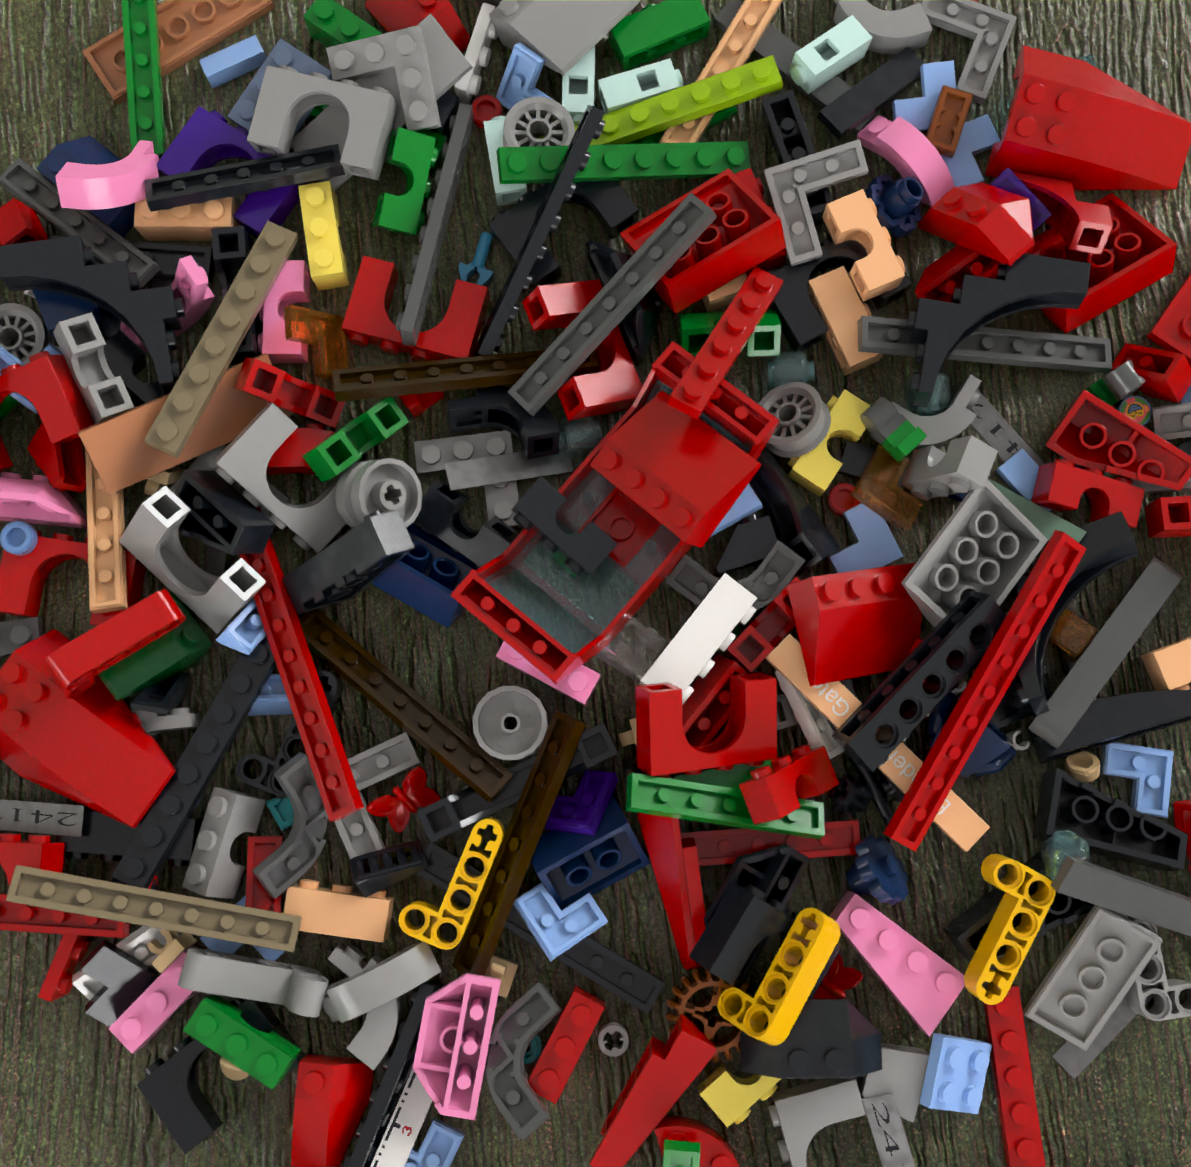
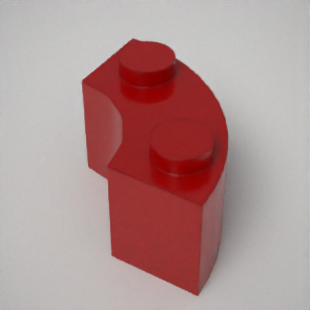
[266,423,335,476]
[654,1116,740,1167]

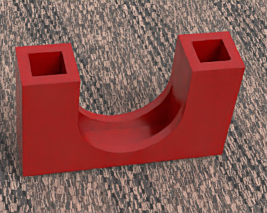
[342,256,490,362]
[522,279,642,421]
[0,351,95,472]
[0,531,146,626]
[635,672,777,778]

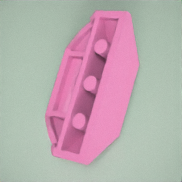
[0,472,87,529]
[413,973,501,1120]

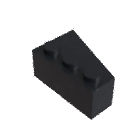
[174,470,275,555]

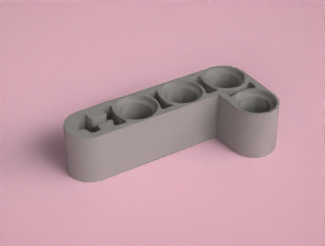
[1118,912,1191,1021]
[178,948,329,1017]

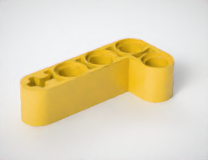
[398,817,505,950]
[964,854,1056,1005]
[718,907,840,1046]

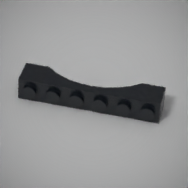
[699,414,840,576]
[416,722,618,843]

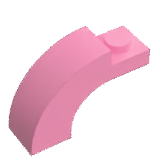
[856,115,955,207]

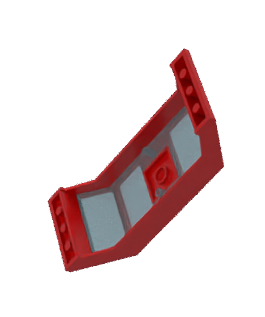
[450,341,779,684]

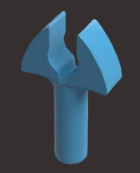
[459,232,494,287]

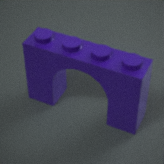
[157,106,309,238]

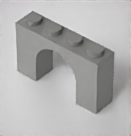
[247,65,398,181]
[214,402,346,553]
[119,485,267,634]
[768,1078,866,1167]

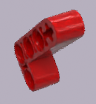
[45,589,186,699]

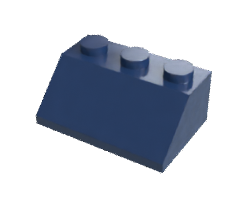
[36,136,135,238]
[371,523,477,628]
[531,796,650,911]

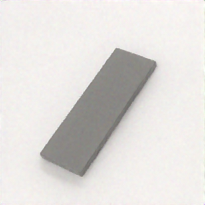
[291,13,473,191]

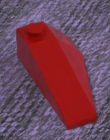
[1044,390,1191,491]
[290,1053,375,1167]

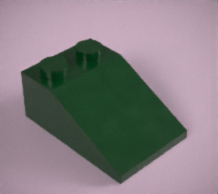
[98,592,213,701]

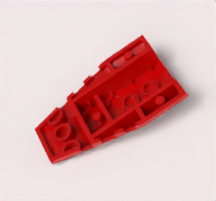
[984,45,1191,191]
[0,629,176,828]

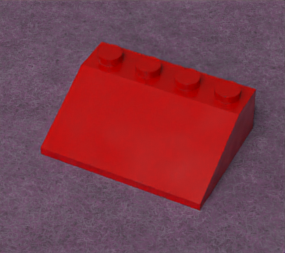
[620,168,786,314]
[1030,193,1177,334]
[590,390,762,548]
[787,563,922,686]

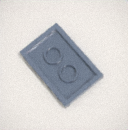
[227,38,333,138]

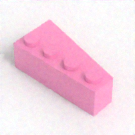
[829,890,965,1037]

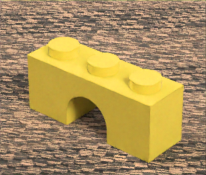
[298,181,350,291]
[788,389,871,497]
[697,1064,781,1128]

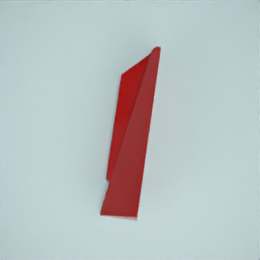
[637,813,706,970]
[589,1014,716,1167]

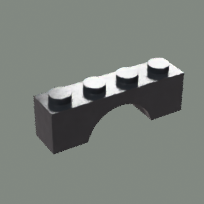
[211,225,262,365]

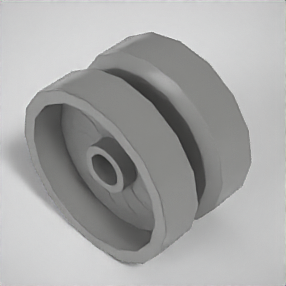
[335,458,423,528]
[473,685,549,761]

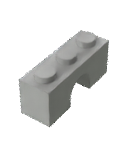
[53,312,134,424]
[901,435,998,500]
[182,787,266,900]

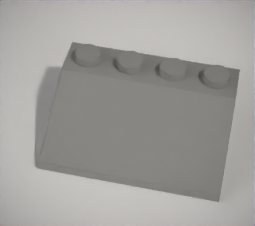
[489,0,641,75]
[901,479,1048,635]

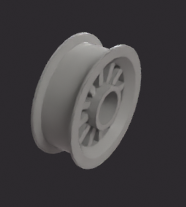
[503,97,575,147]
[0,303,55,364]
[759,382,831,458]

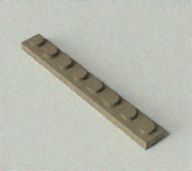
[144,221,298,458]
[6,865,302,953]

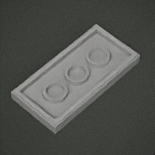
[1023,905,1163,1051]

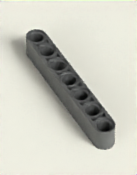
[1028,557,1184,749]

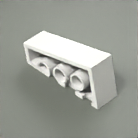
[639,573,757,705]

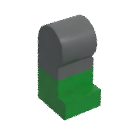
[1085,360,1146,406]
[860,397,927,464]

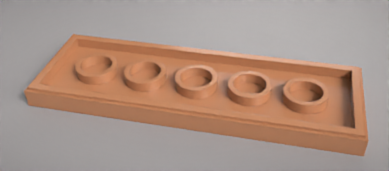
[82,0,275,105]
[77,353,293,495]

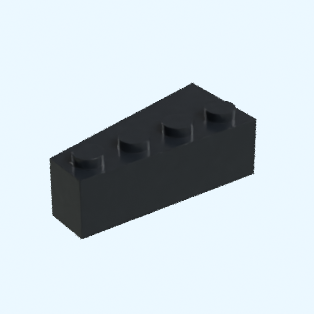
[282,510,415,615]
[1033,768,1188,872]
[943,846,1094,961]

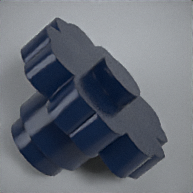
[864,174,924,238]
[846,835,909,905]

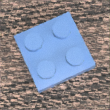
[919,1033,992,1114]

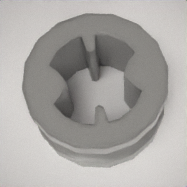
[598,1022,629,1057]

